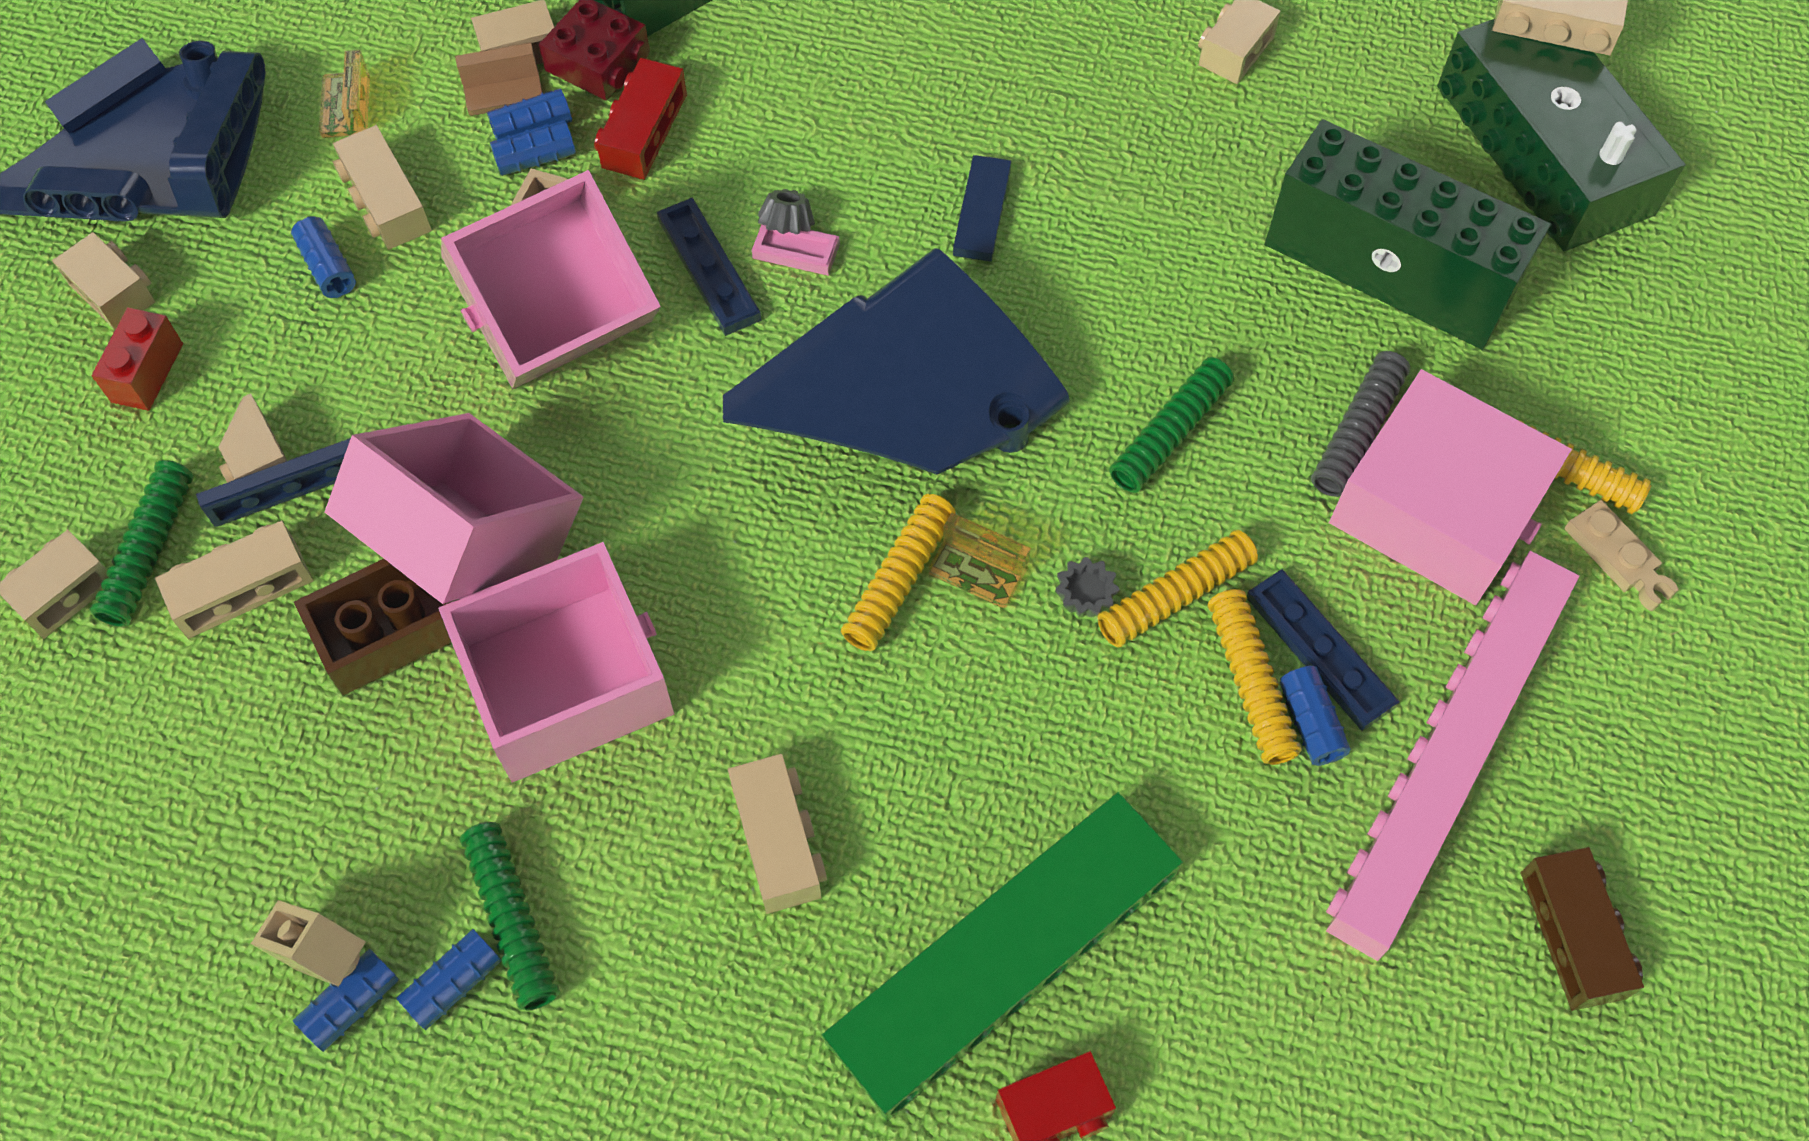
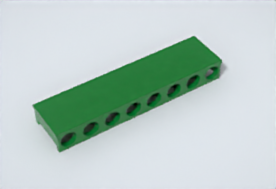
[821,792,1183,1122]

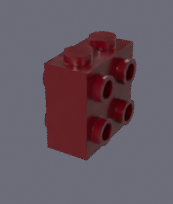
[539,0,650,101]

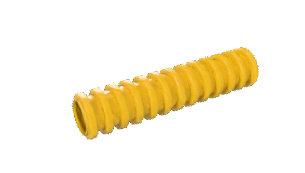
[1507,414,1651,514]
[841,494,956,651]
[1098,530,1258,648]
[1207,589,1302,765]

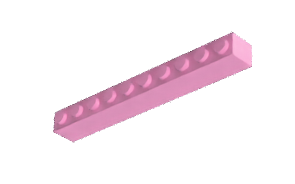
[1326,551,1579,961]

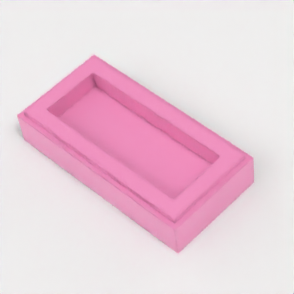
[752,224,840,276]

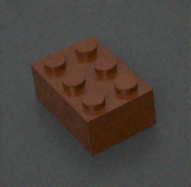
[294,559,451,696]

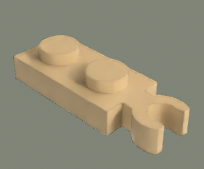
[1564,500,1679,611]

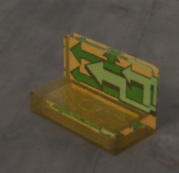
[319,50,370,138]
[929,512,1031,608]

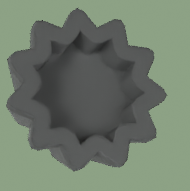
[758,189,815,235]
[1055,557,1120,618]

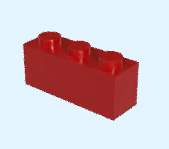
[594,58,687,180]

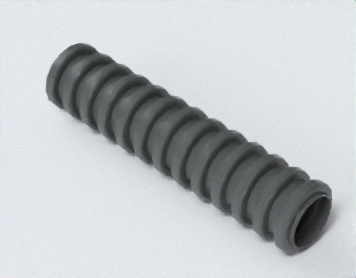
[1311,351,1411,497]

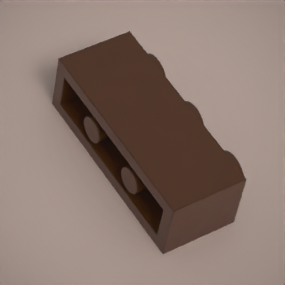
[1520,847,1644,1011]

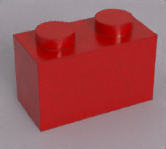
[91,307,183,411]
[995,1051,1116,1141]

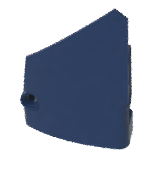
[0,41,266,221]
[723,248,1070,475]

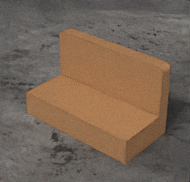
[455,43,542,116]

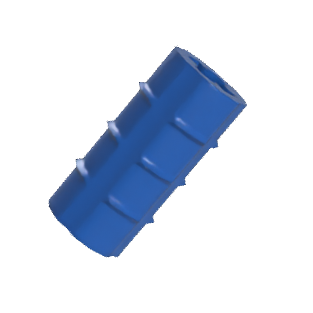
[487,88,572,140]
[490,120,576,176]
[291,216,356,298]
[1279,666,1351,766]
[396,929,501,1031]
[292,948,400,1052]

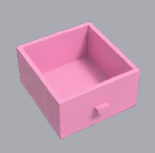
[441,170,661,389]
[1329,369,1572,606]
[325,413,584,604]
[438,542,674,783]

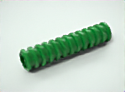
[1109,357,1234,493]
[90,460,194,627]
[459,822,560,1011]

